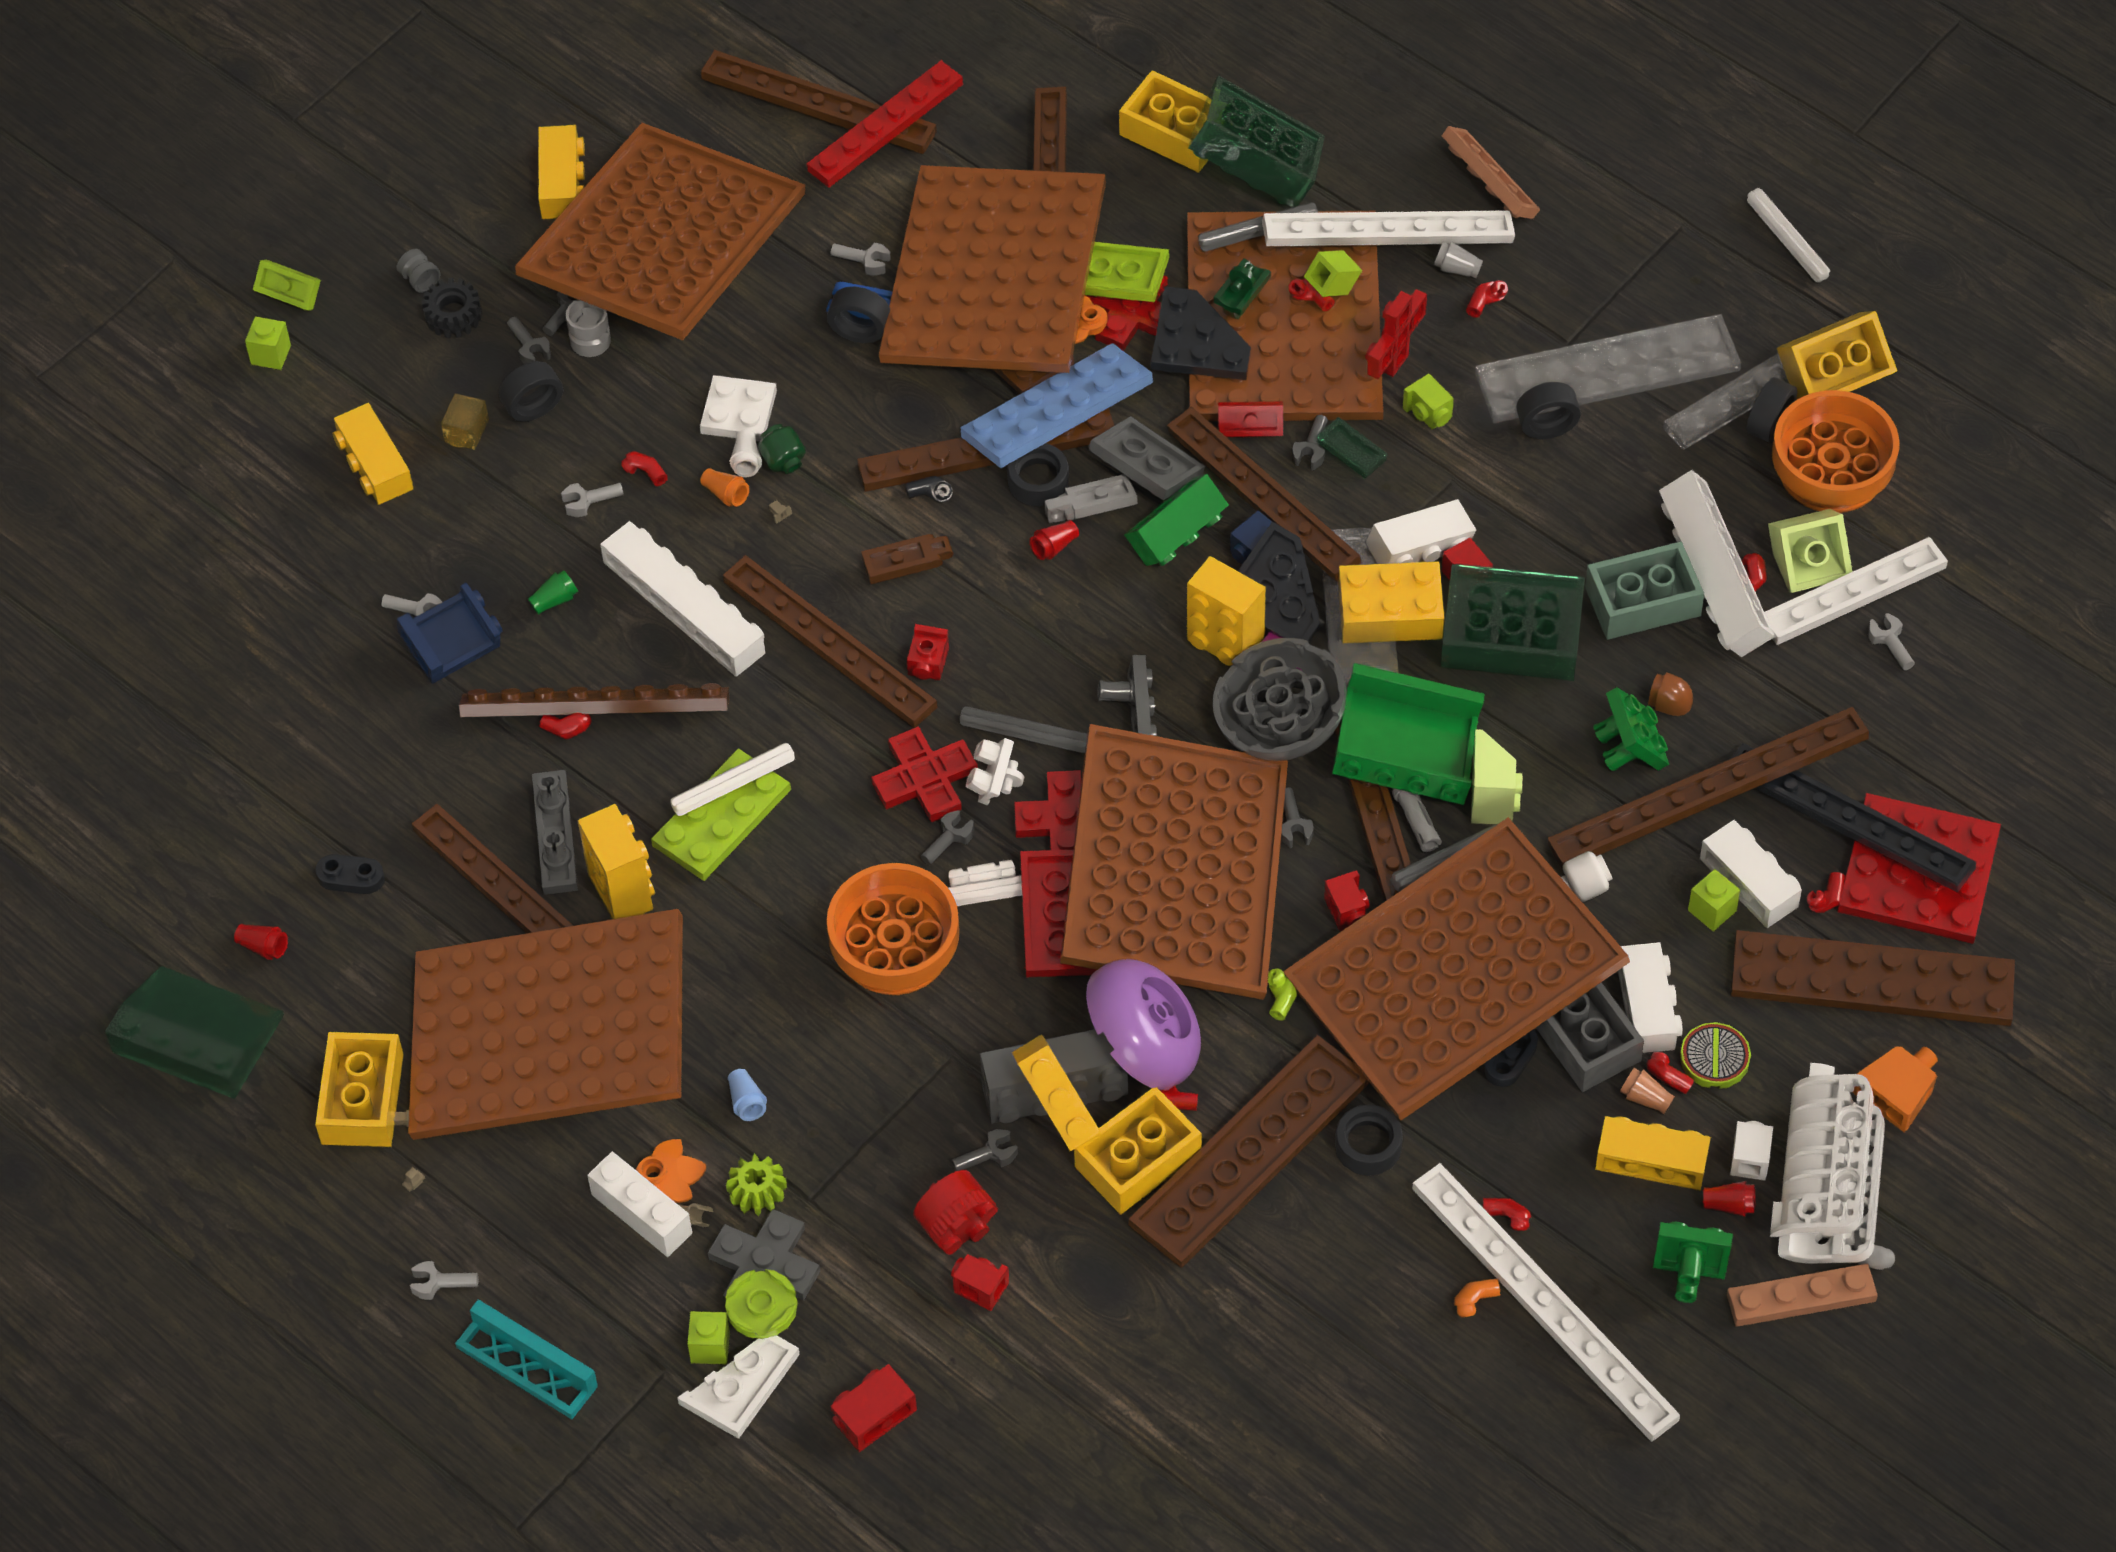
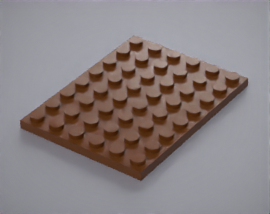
[516,123,805,340]
[879,165,1106,373]
[1187,211,1383,421]
[1060,724,1288,1000]
[1283,817,1630,1121]
[408,909,683,1140]

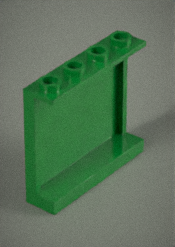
[1332,663,1485,805]

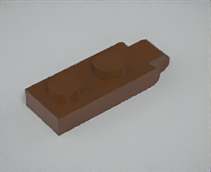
[861,534,954,584]

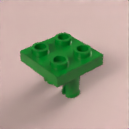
[1593,687,1669,771]
[1653,1222,1733,1303]

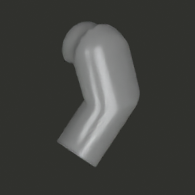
[1850,1230,1895,1270]

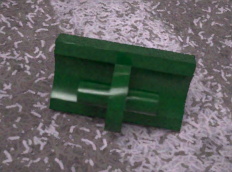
[1214,258,1271,319]

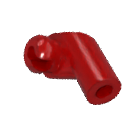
[1288,279,1335,312]
[1483,1198,1532,1231]

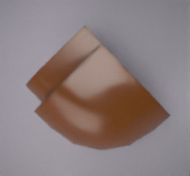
[1648,672,1693,716]

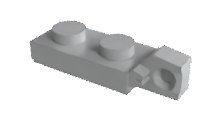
[1045,474,1137,523]

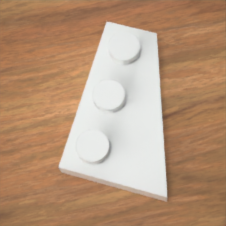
[677,1336,800,1439]

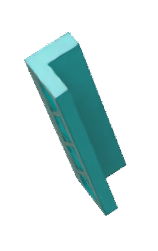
[455,1299,598,1419]

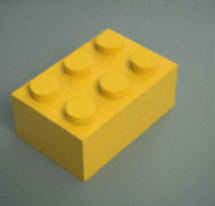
[1119,70,1231,173]
[1777,311,1897,400]
[1187,556,1266,666]
[1338,562,1444,643]
[578,804,655,919]
[315,1032,404,1147]
[1074,1087,1202,1215]

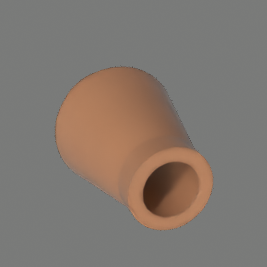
[1620,1068,1675,1114]

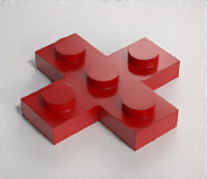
[1086,275,1168,351]
[1365,289,1427,379]
[871,726,978,822]
[1015,770,1081,850]

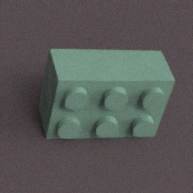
[1585,541,1704,640]

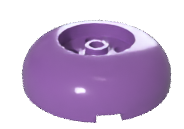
[1086,959,1201,1090]

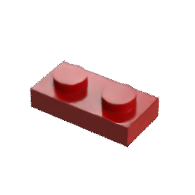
[1218,401,1283,437]

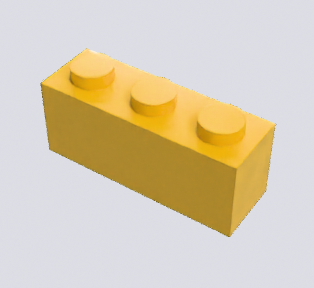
[539,125,585,219]
[332,403,413,505]
[1012,1035,1101,1151]
[1595,1116,1711,1191]

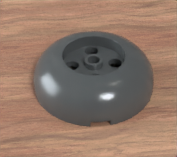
[1213,638,1347,761]

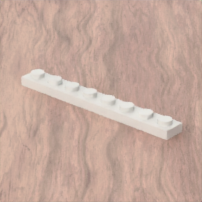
[1262,211,1515,246]

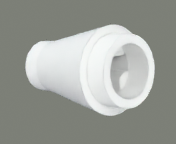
[730,429,762,477]

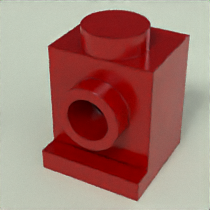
[907,624,949,680]
[1324,870,1370,931]
[951,1254,1009,1311]

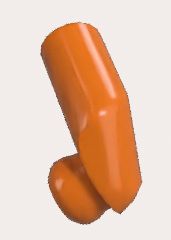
[1454,1278,1500,1317]

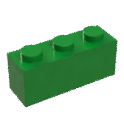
[1124,474,1229,566]

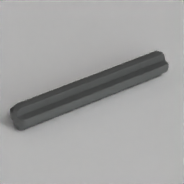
[1198,202,1318,252]
[960,706,1087,753]
[1390,825,1496,892]

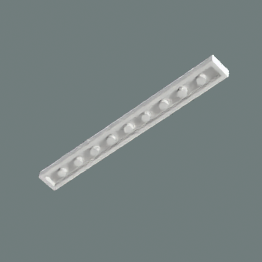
[1412,1163,1680,1442]

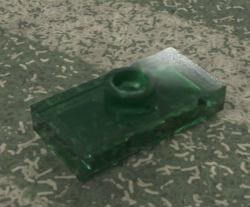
[1316,417,1388,479]

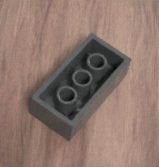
[1536,982,1644,1092]
[980,1029,1128,1124]

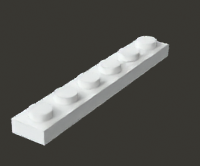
[1764,537,1948,645]

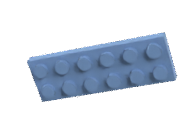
[960,343,1153,468]

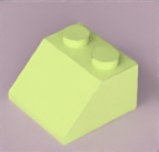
[1768,509,1853,593]
[1471,729,1523,824]

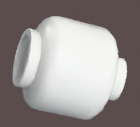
[1561,851,1613,902]

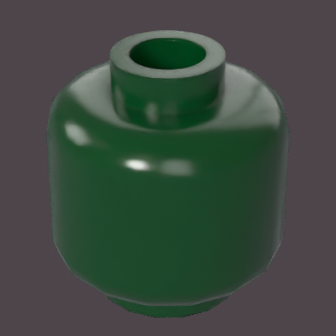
[758,424,806,474]

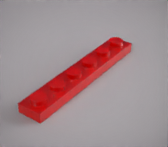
[807,60,963,188]

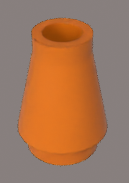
[700,468,749,507]

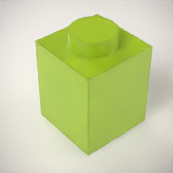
[1304,250,1363,297]
[245,316,291,370]
[1688,869,1740,932]
[688,1311,730,1364]

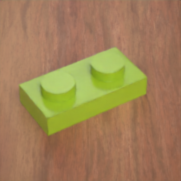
[253,259,321,311]

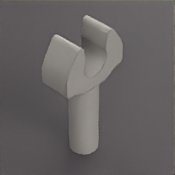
[831,243,891,276]
[561,483,624,517]
[382,593,442,617]
[1868,613,1915,670]
[410,1261,478,1300]

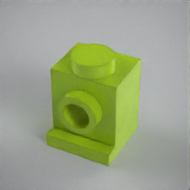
[1403,374,1454,430]

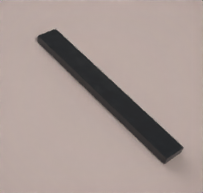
[1730,743,1976,893]

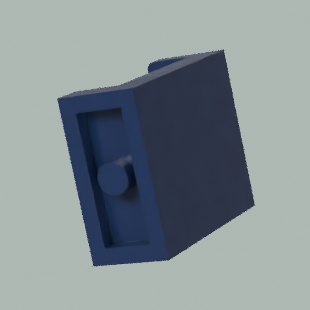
[397,582,503,684]

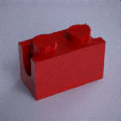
[831,1364,917,1453]

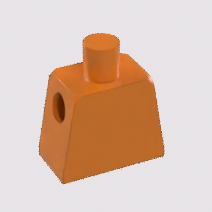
[1852,1046,1938,1132]

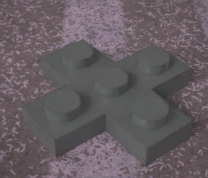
[708,1209,820,1303]

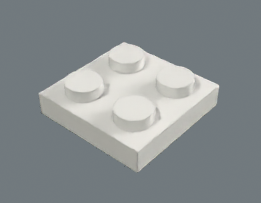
[700,375,777,441]

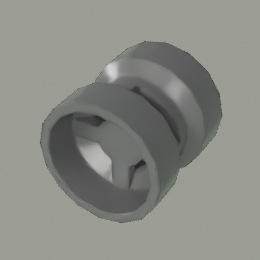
[397,249,441,293]

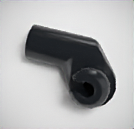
[905,476,953,502]

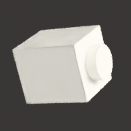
[1730,1121,1773,1180]

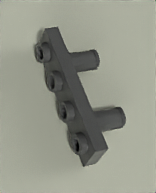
[1097,655,1157,736]
[532,770,578,895]

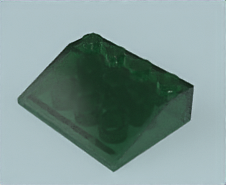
[1188,75,1325,207]
[1441,564,1585,681]
[105,966,284,1099]

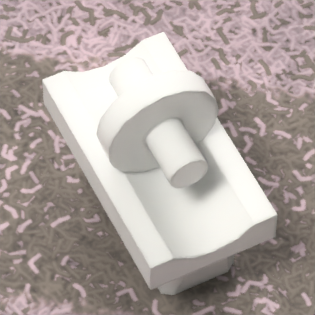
[966,738,1025,805]

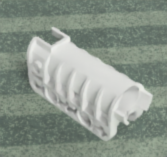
[1770,1063,1885,1263]

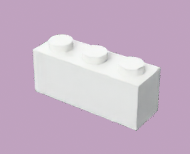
[1366,499,1476,564]
[1700,820,1802,928]
[1618,942,1682,1053]
[587,1151,692,1257]

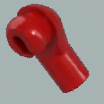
[1466,280,1508,317]
[621,451,668,486]
[1742,553,1767,592]
[539,713,591,739]
[1807,872,1846,913]
[1647,1052,1694,1094]
[1160,1086,1198,1111]

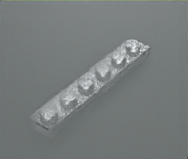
[1663,353,1789,450]

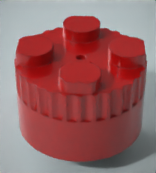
[913,1170,998,1255]

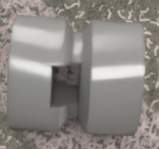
[566,299,611,357]

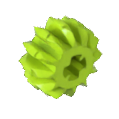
[726,1153,787,1217]

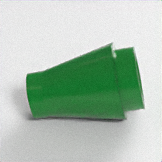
[527,570,578,615]

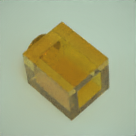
[441,394,489,450]

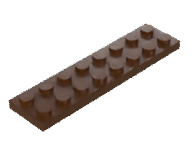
[1731,930,2015,1026]
[1129,1035,1370,1269]

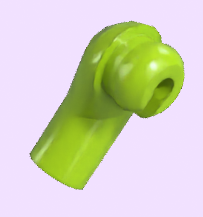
[1268,968,1297,1021]

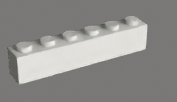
[1659,470,1775,657]
[600,521,765,677]

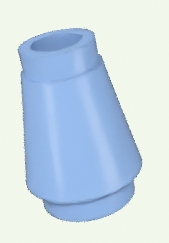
[728,1069,767,1121]

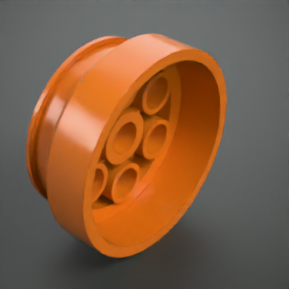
[1772,390,1899,513]
[827,863,959,995]

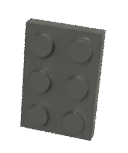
[1089,416,1205,500]

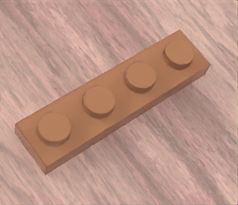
[1442,126,1540,219]
[1727,1264,1878,1327]

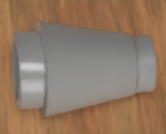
[1434,242,1483,278]

